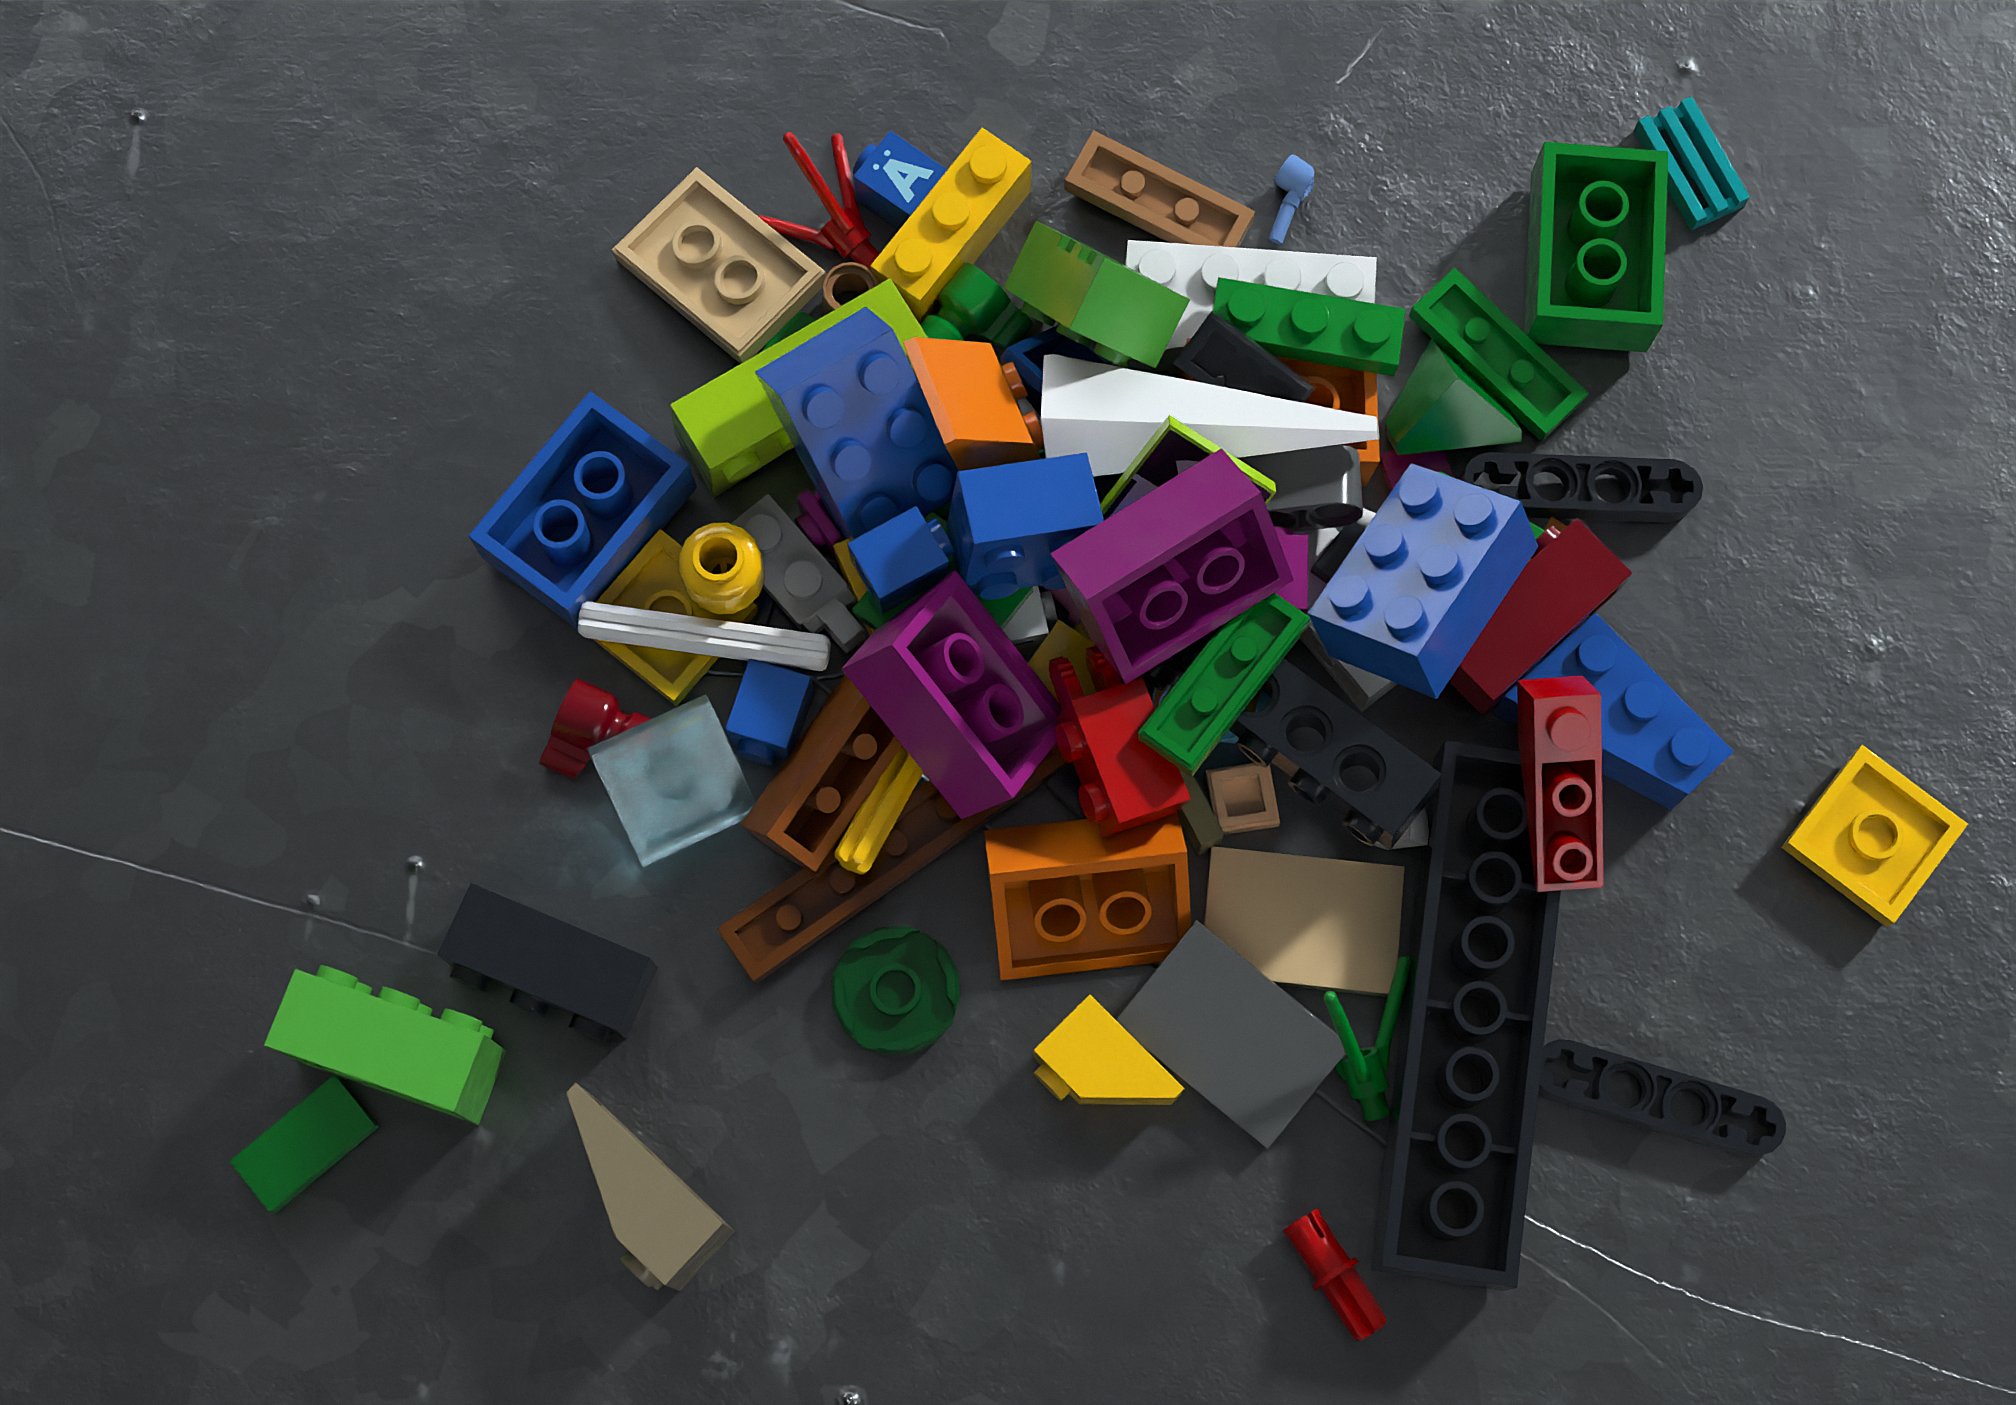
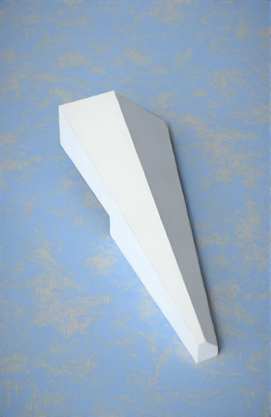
[1041,354,1380,477]

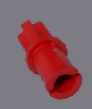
[1283,1208,1387,1341]

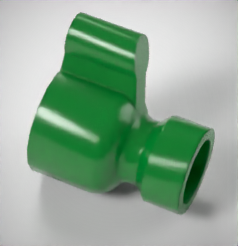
[920,263,1033,351]

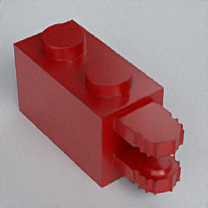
[1048,645,1191,838]

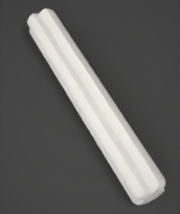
[578,602,831,671]

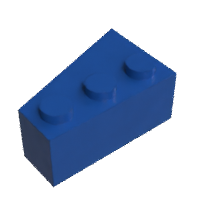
[1491,612,1734,810]

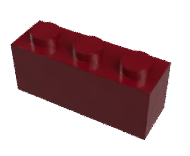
[1449,518,1632,716]

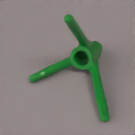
[1323,955,1411,1121]

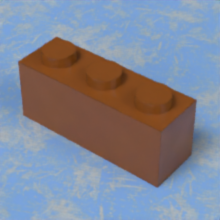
[740,674,903,872]

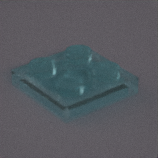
[587,694,756,867]

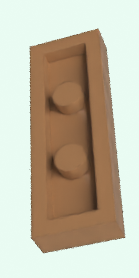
[1064,130,1255,248]

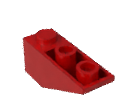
[1517,676,1604,892]

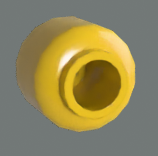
[679,523,765,614]

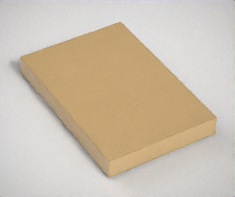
[612,167,827,364]
[1203,846,1405,997]

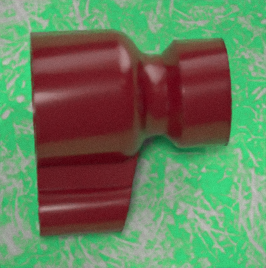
[539,678,657,780]

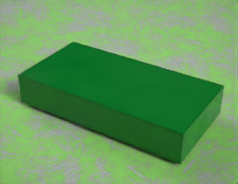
[229,1075,379,1213]

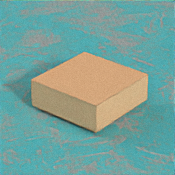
[1205,763,1280,835]

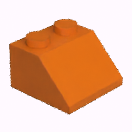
[903,337,1045,471]

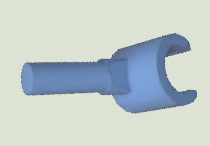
[1268,154,1314,245]

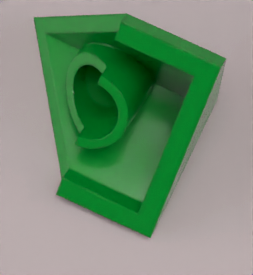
[1385,338,1522,455]

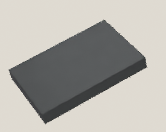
[1116,920,1345,1149]

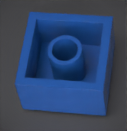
[946,452,1104,600]

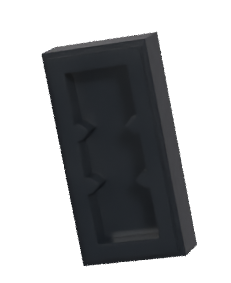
[1173,311,1316,403]

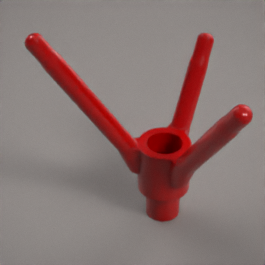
[758,132,880,270]

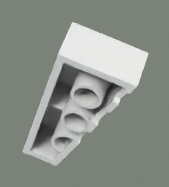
[1118,240,1377,375]

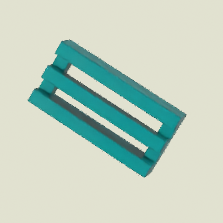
[1634,96,1750,231]

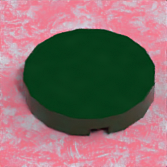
[831,925,960,1057]

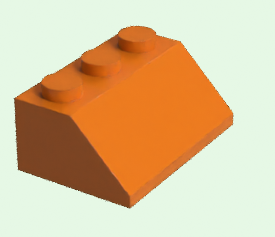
[984,812,1192,981]

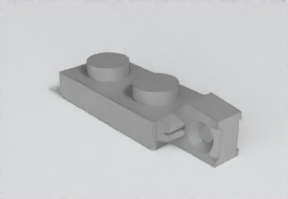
[731,494,866,655]

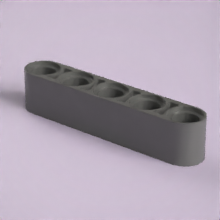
[1093,445,1363,532]

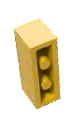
[870,127,1032,324]

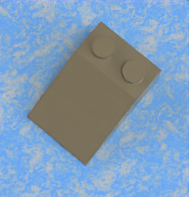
[566,1082,735,1291]

